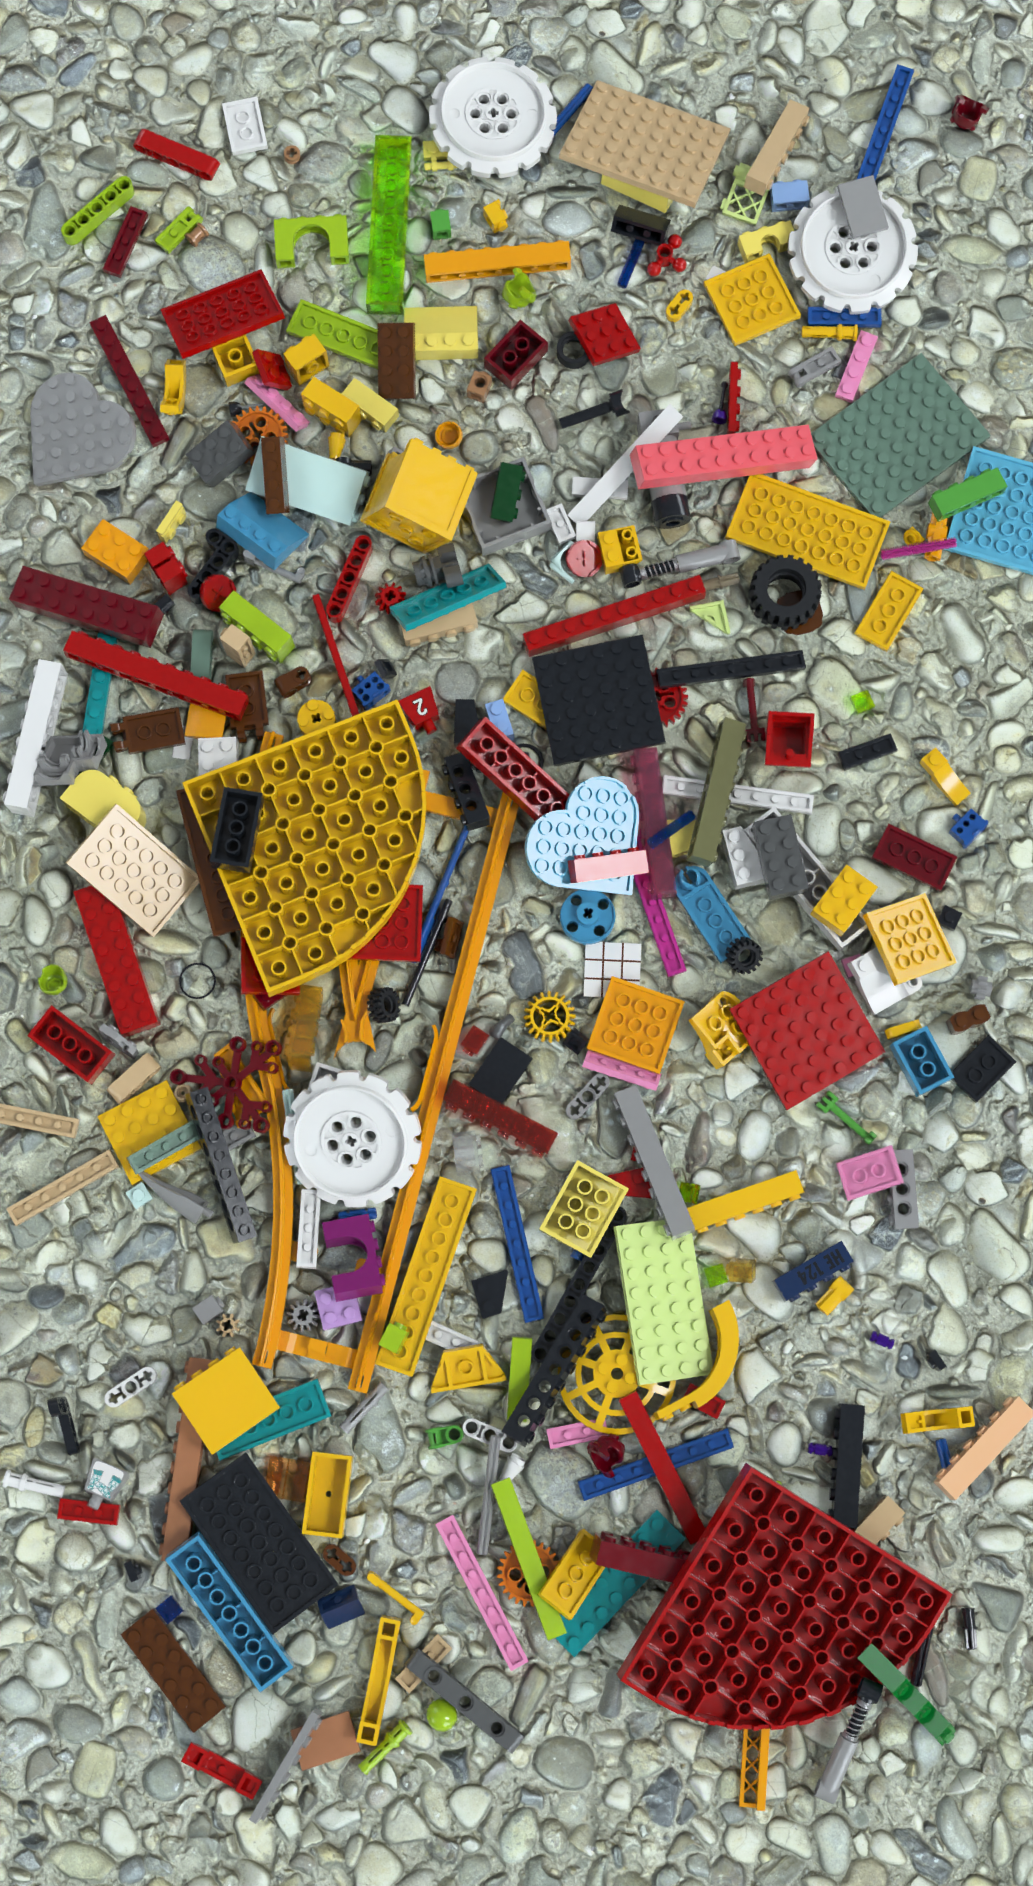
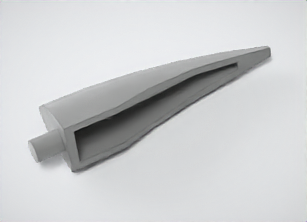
[139,1171,214,1224]

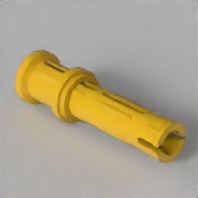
[802,324,858,341]

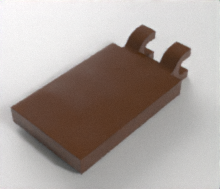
[225,670,269,744]
[110,707,186,755]

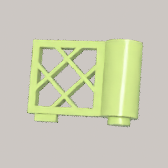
[720,163,774,226]

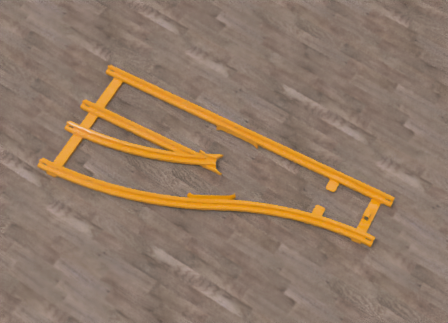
[241,731,519,1394]

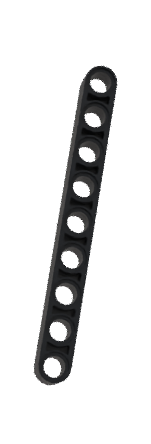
[531,1206,627,1363]

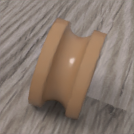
[284,145,300,164]

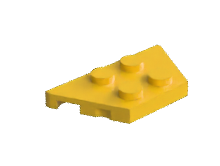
[431,1344,507,1393]

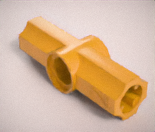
[924,512,948,562]

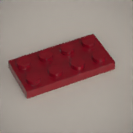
[872,824,957,892]

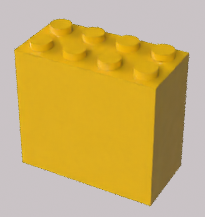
[172,1346,280,1455]

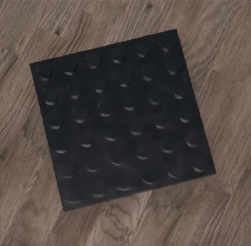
[532,634,666,767]

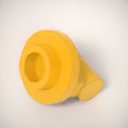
[904,526,925,546]

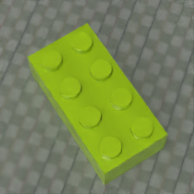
[219,590,295,664]

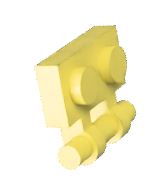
[423,140,457,172]

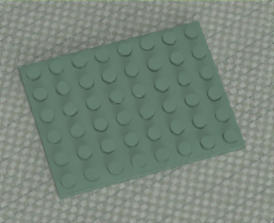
[811,353,991,518]

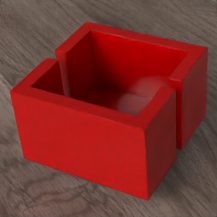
[144,542,188,595]

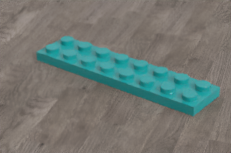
[556,1509,686,1657]

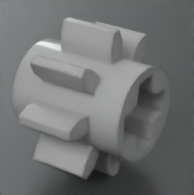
[970,976,992,1000]

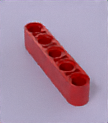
[133,129,220,181]
[326,535,373,623]

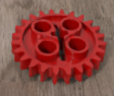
[651,668,688,728]

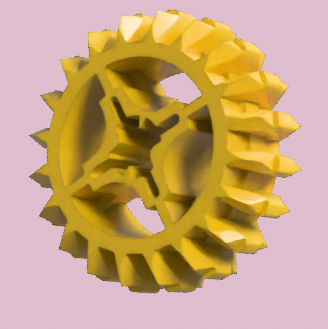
[524,991,576,1043]

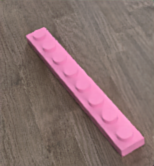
[435,1515,529,1671]

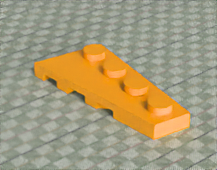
[214,1043,268,1129]

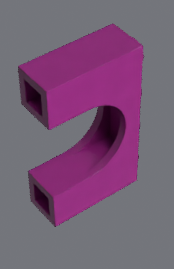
[322,1214,386,1302]

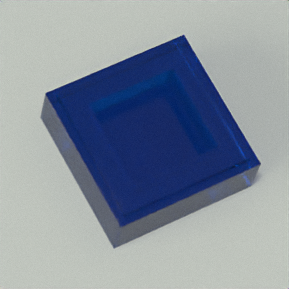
[155,1595,184,1625]

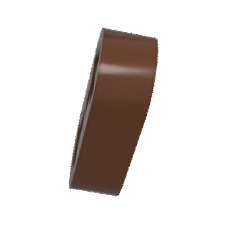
[323,1544,357,1576]

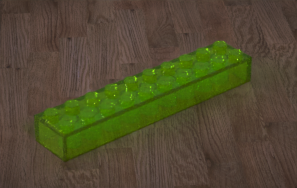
[366,135,413,315]

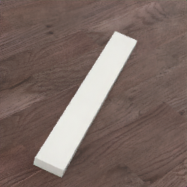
[567,404,683,523]
[661,775,814,815]

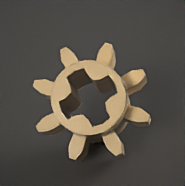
[216,1314,240,1337]

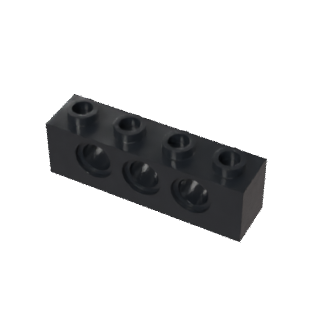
[441,753,490,831]

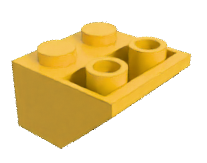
[597,525,643,575]

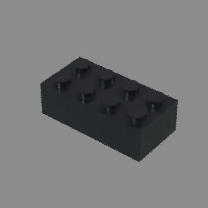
[210,787,264,874]

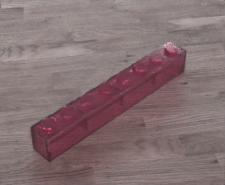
[630,747,677,900]

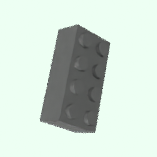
[752,814,809,901]

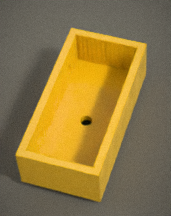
[302,1451,354,1539]

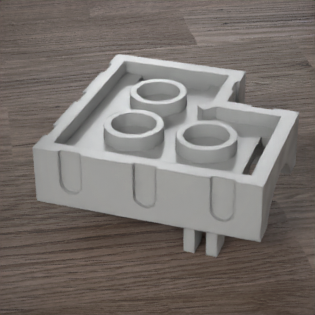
[34,730,107,786]

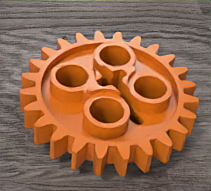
[232,406,289,466]
[497,1539,560,1607]

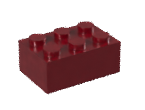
[484,319,548,390]

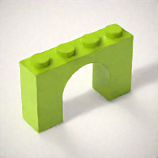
[274,214,350,268]

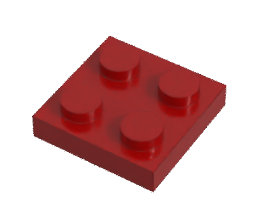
[252,349,292,390]

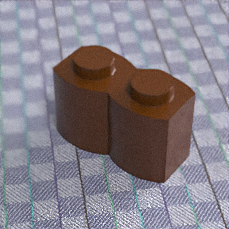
[946,1004,991,1035]

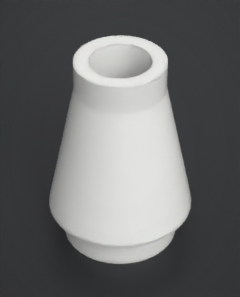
[499,1453,525,1480]

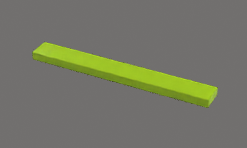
[490,1477,567,1641]

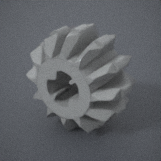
[287,1299,320,1333]

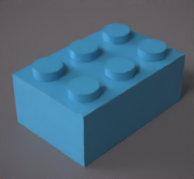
[889,1026,955,1098]

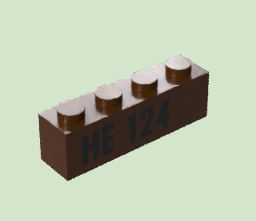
[261,436,290,514]

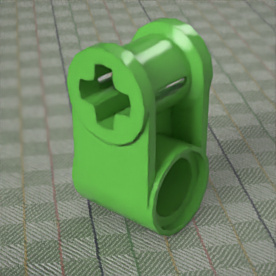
[425,1425,464,1450]

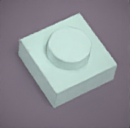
[126,1182,153,1209]

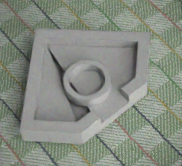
[99,1023,139,1059]

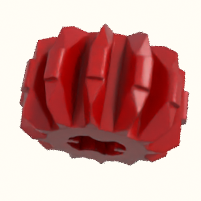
[375,582,406,615]

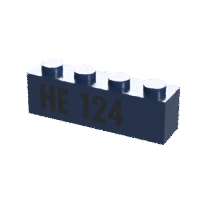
[772,1241,854,1303]

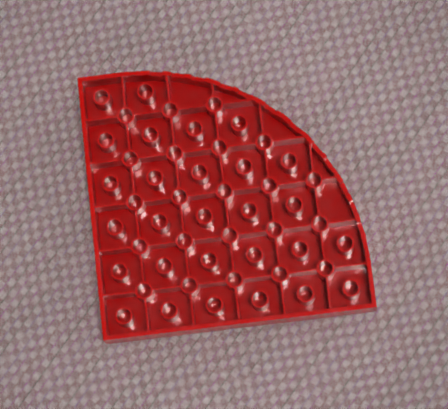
[616,1463,953,1731]

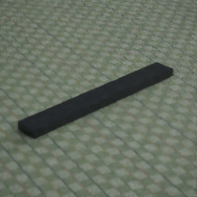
[656,650,806,689]

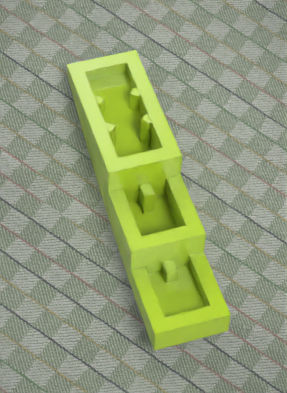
[507,1337,532,1422]

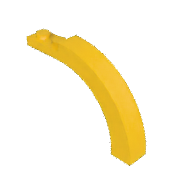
[653,1300,739,1422]

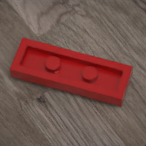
[57,1498,121,1526]

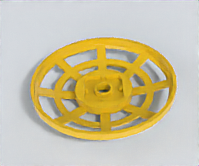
[558,1314,676,1435]

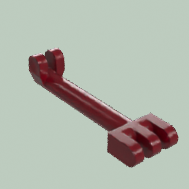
[743,678,766,743]

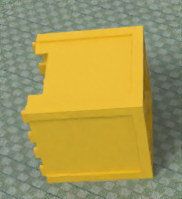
[360,437,478,554]

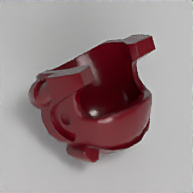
[950,94,989,131]
[587,1433,625,1478]

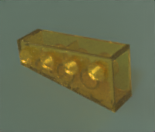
[284,984,323,1073]

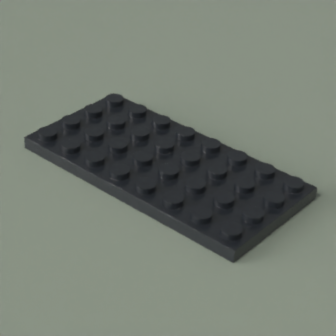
[180,1452,339,1635]

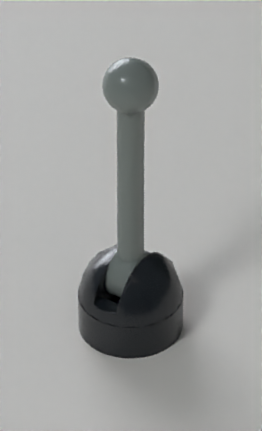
[228,401,270,417]

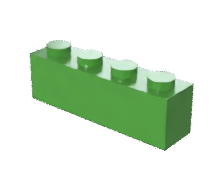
[928,467,1008,522]

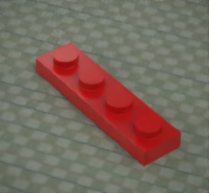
[727,362,741,434]

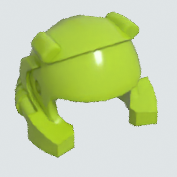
[502,268,537,309]

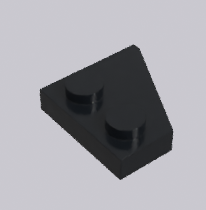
[471,1270,508,1319]

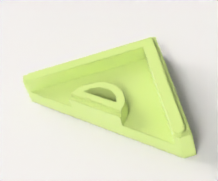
[689,600,731,635]

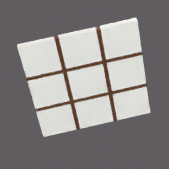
[584,942,641,997]

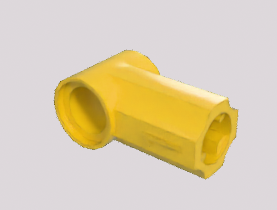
[815,1275,854,1316]

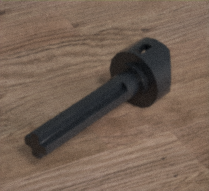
[559,389,630,429]

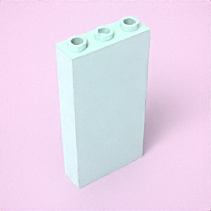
[245,436,371,526]

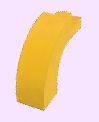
[160,359,186,415]
[900,1406,975,1434]

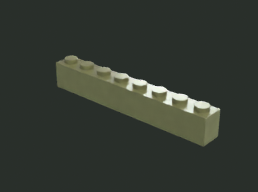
[686,717,747,867]

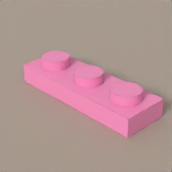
[546,1419,608,1449]

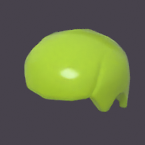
[38,964,68,995]
[427,1698,457,1732]

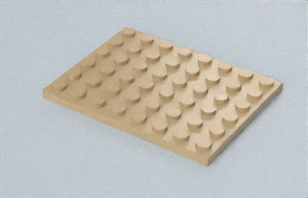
[559,80,731,208]

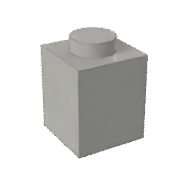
[192,1295,225,1325]

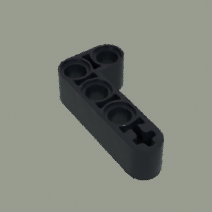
[187,528,239,604]

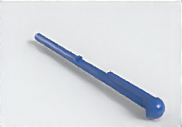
[411,825,469,963]

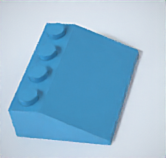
[216,492,309,570]

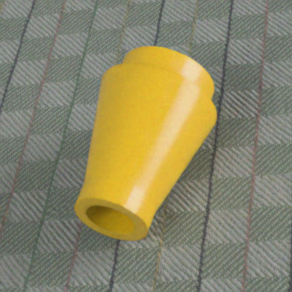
[328,432,346,460]

